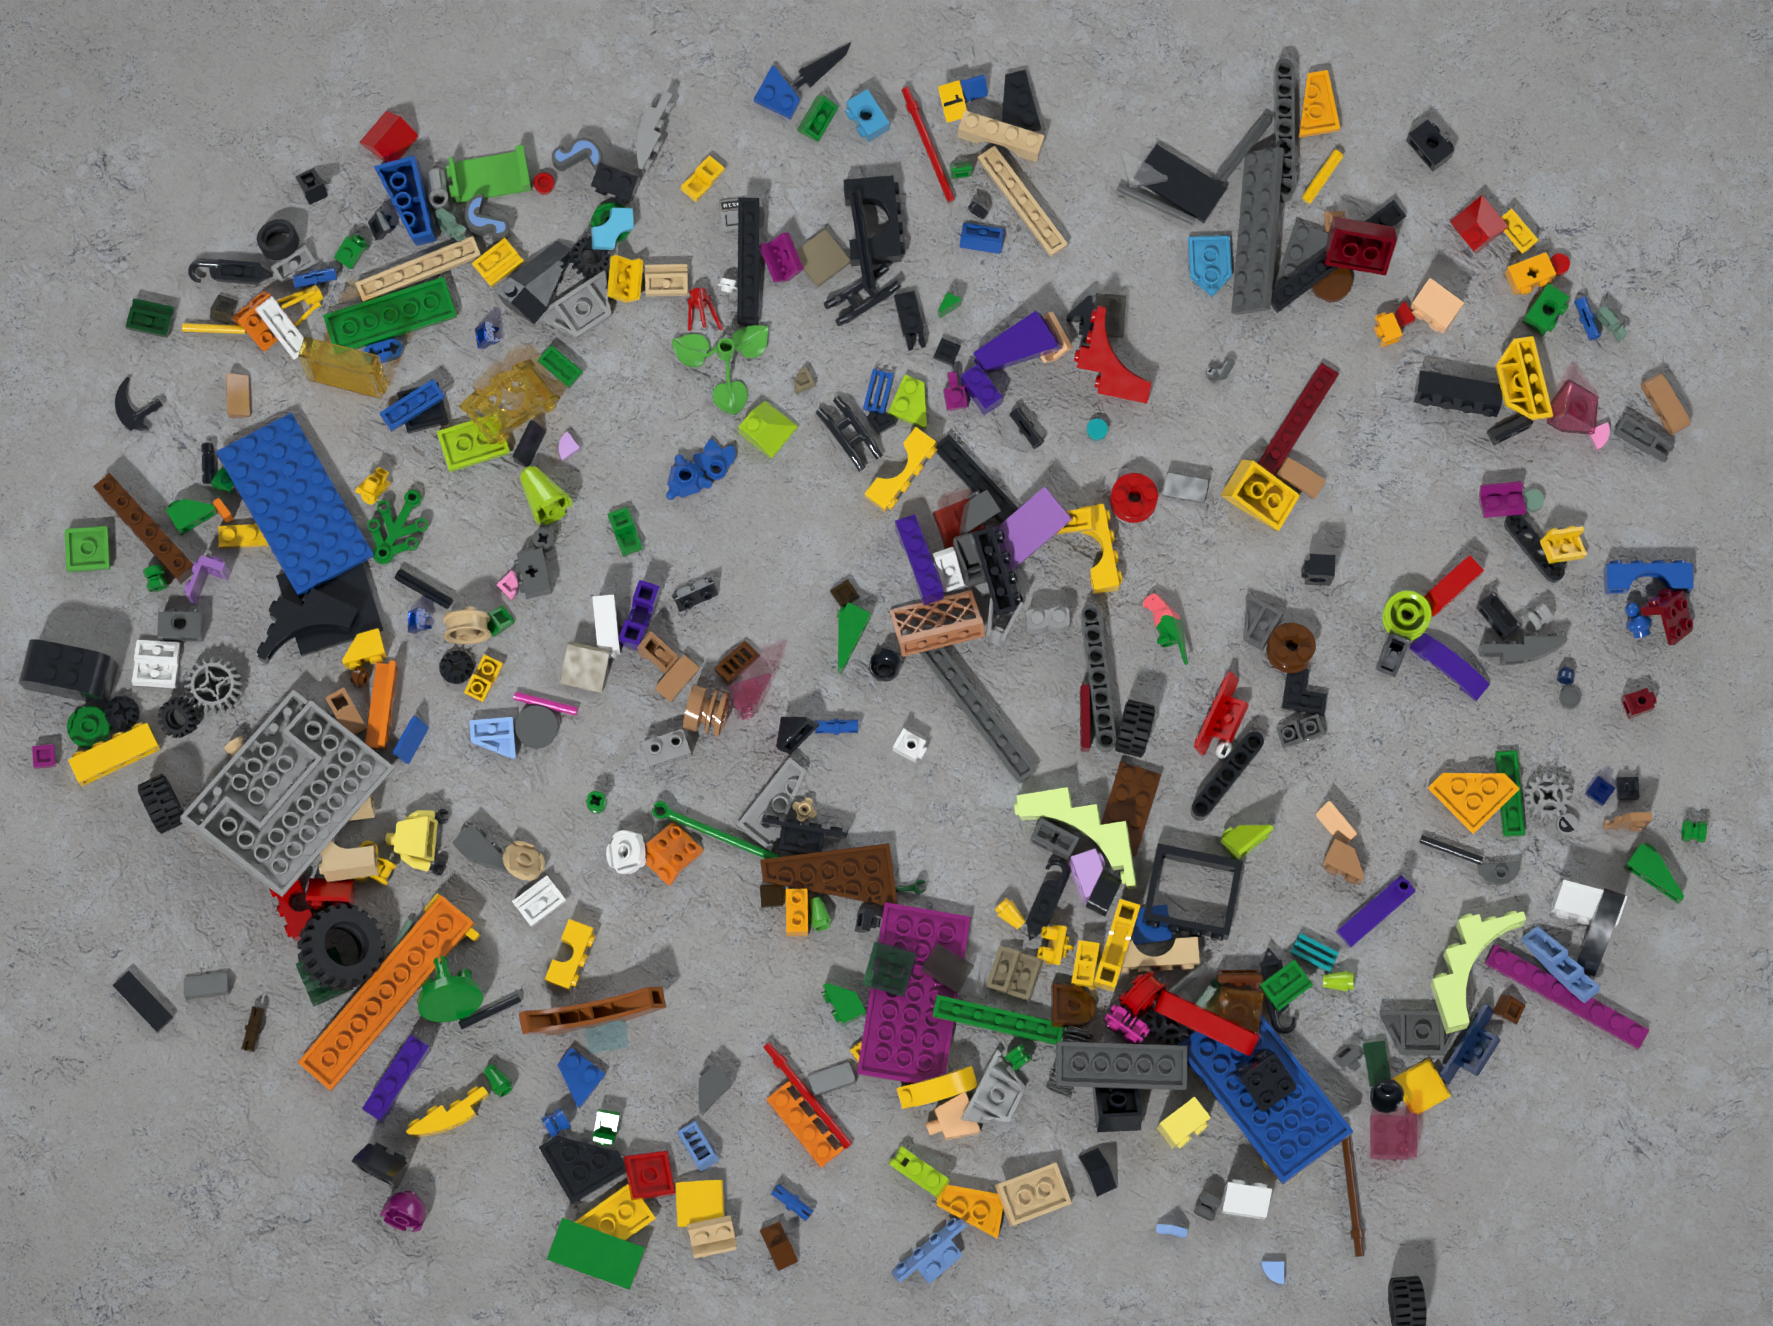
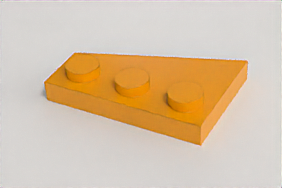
[1299,70,1340,138]
[936,1185,1003,1240]

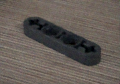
[1504,515,1565,583]

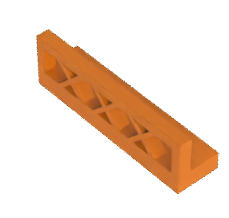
[365,660,398,750]

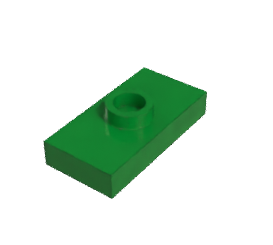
[537,345,583,389]

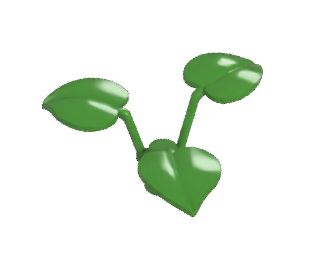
[672,325,768,415]

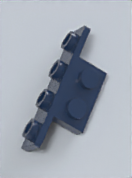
[1439,1004,1501,1085]

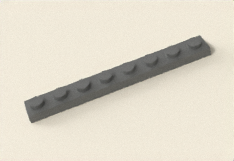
[919,647,1036,784]

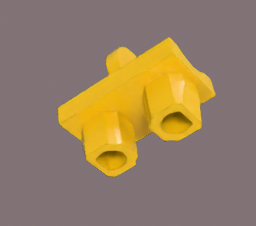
[355,467,391,504]
[1037,925,1074,965]

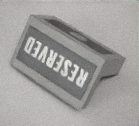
[719,196,764,231]

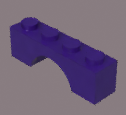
[895,514,944,605]
[362,1035,431,1123]

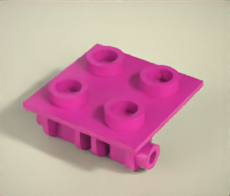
[1104,1004,1150,1044]

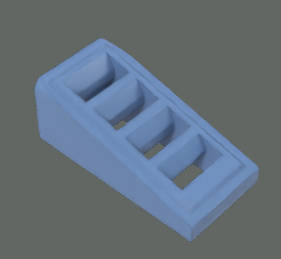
[677,1120,719,1172]

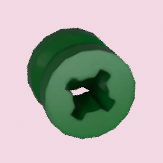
[1004,1045,1032,1072]

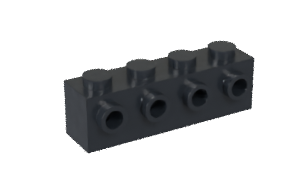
[1414,370,1502,417]
[973,527,1024,615]

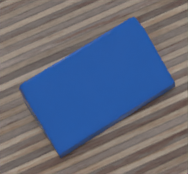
[960,75,988,103]
[959,223,1005,254]
[393,716,429,764]

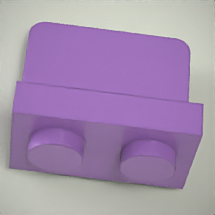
[184,555,231,605]

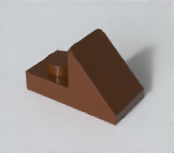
[760,1221,798,1271]

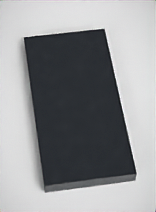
[1134,144,1227,223]

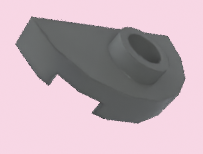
[1477,861,1520,886]

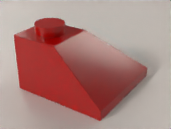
[1450,195,1509,254]

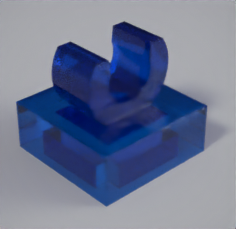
[475,322,501,349]
[408,607,432,633]
[1585,776,1616,806]

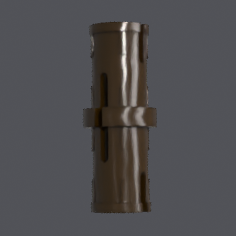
[241,1006,265,1052]

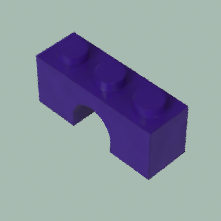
[618,580,660,651]

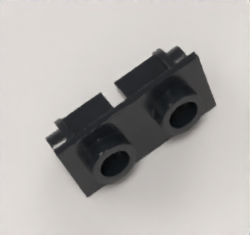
[672,577,718,612]

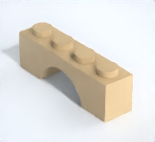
[958,110,1045,162]
[1120,937,1200,974]

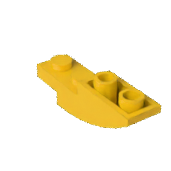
[406,1086,490,1137]

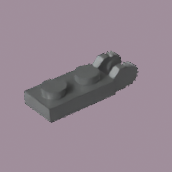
[1613,415,1674,463]

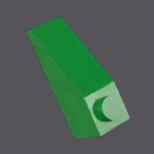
[836,602,871,674]
[1624,843,1684,904]

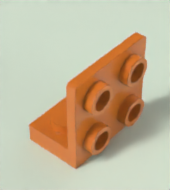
[232,290,295,352]

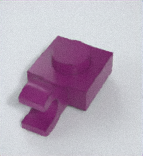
[943,371,968,411]

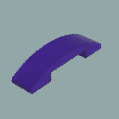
[1409,633,1490,701]

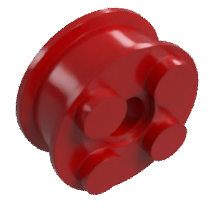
[1110,473,1158,523]
[1119,971,1168,1020]

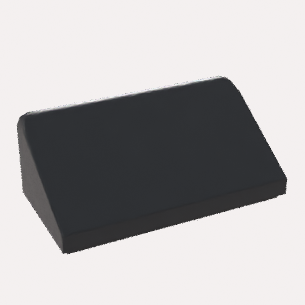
[1487,414,1534,445]
[513,420,546,467]

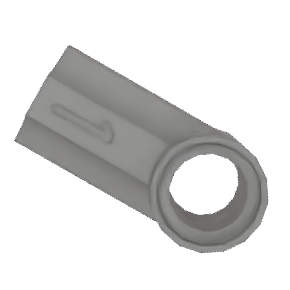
[427,169,450,213]

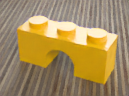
[544,919,596,992]

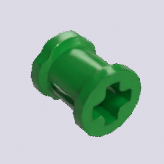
[586,791,606,814]

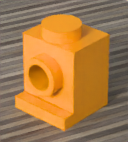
[1374,312,1403,348]

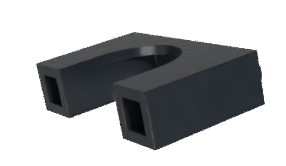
[843,175,905,266]

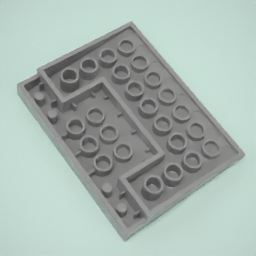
[180,689,395,897]

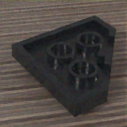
[539,1136,626,1205]

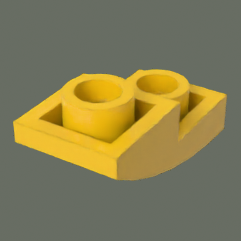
[464,654,504,702]

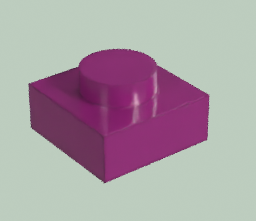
[32,744,56,769]

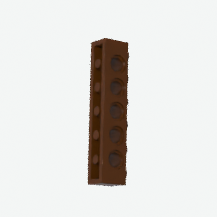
[93,473,194,584]

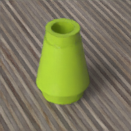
[1323,970,1354,992]

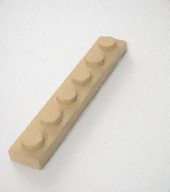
[977,145,1068,258]
[355,236,481,302]

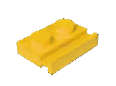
[472,238,524,288]

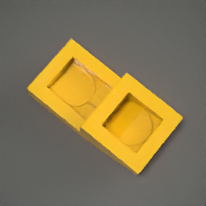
[680,155,725,202]

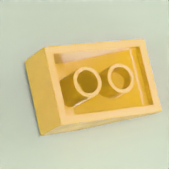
[1220,460,1300,531]

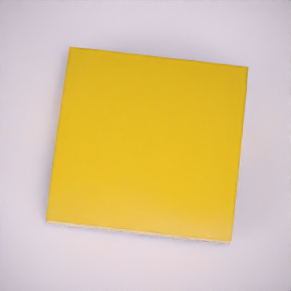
[675,1180,725,1228]

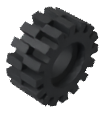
[569,236,610,278]
[158,696,201,738]

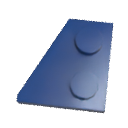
[754,65,800,120]
[558,1048,606,1108]

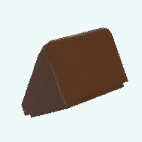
[1493,994,1526,1024]

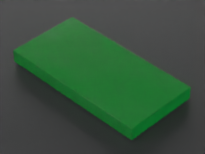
[546,1218,645,1290]

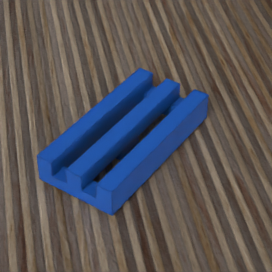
[863,368,894,415]

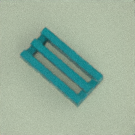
[1290,933,1339,973]

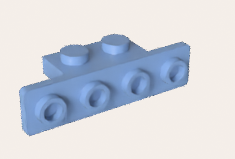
[891,1217,967,1284]

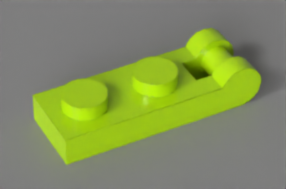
[888,1146,950,1199]

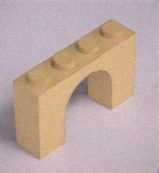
[319,794,379,882]

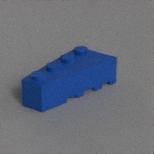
[374,156,437,246]

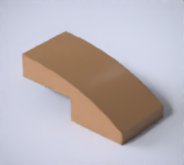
[1276,458,1326,499]
[654,654,701,702]

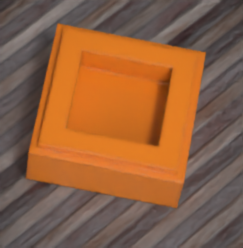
[213,498,234,523]

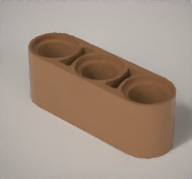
[1641,373,1691,435]

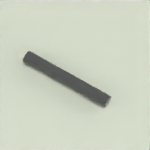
[1153,962,1208,1005]

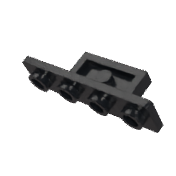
[760,815,848,854]

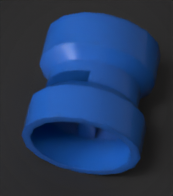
[541,1108,571,1138]

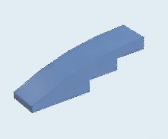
[1522,926,1600,1003]

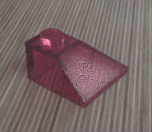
[1547,379,1599,435]

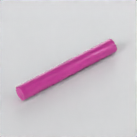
[513,692,578,716]

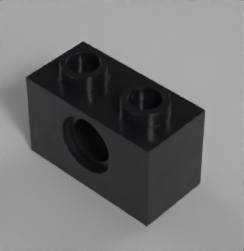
[1406,119,1455,172]
[1301,554,1336,586]

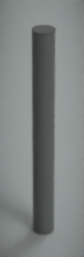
[1116,183,1196,225]

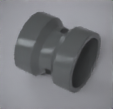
[1193,1192,1222,1221]

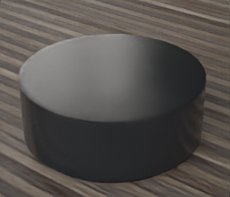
[968,201,989,220]

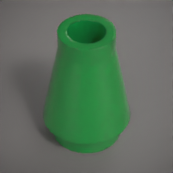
[483,1064,513,1098]

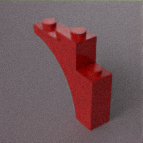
[1074,305,1152,404]

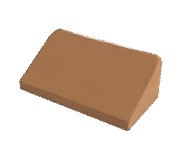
[226,373,250,418]

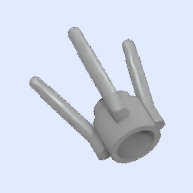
[985,598,1024,648]

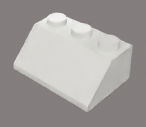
[1551,880,1627,928]

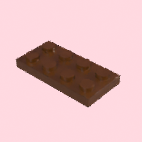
[1101,761,1161,857]

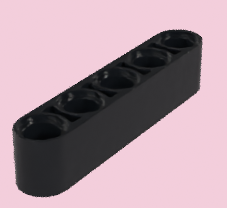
[1190,731,1264,821]

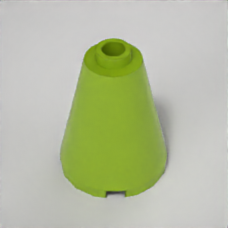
[519,466,573,525]

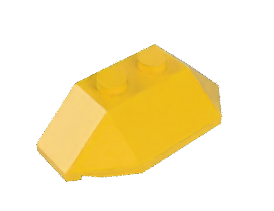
[1495,336,1553,420]

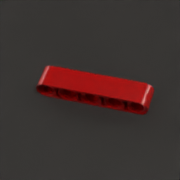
[1154,989,1260,1056]

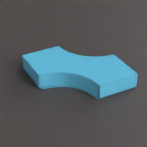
[591,208,634,250]

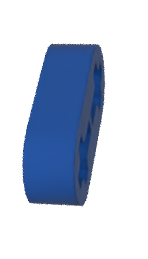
[363,339,403,366]

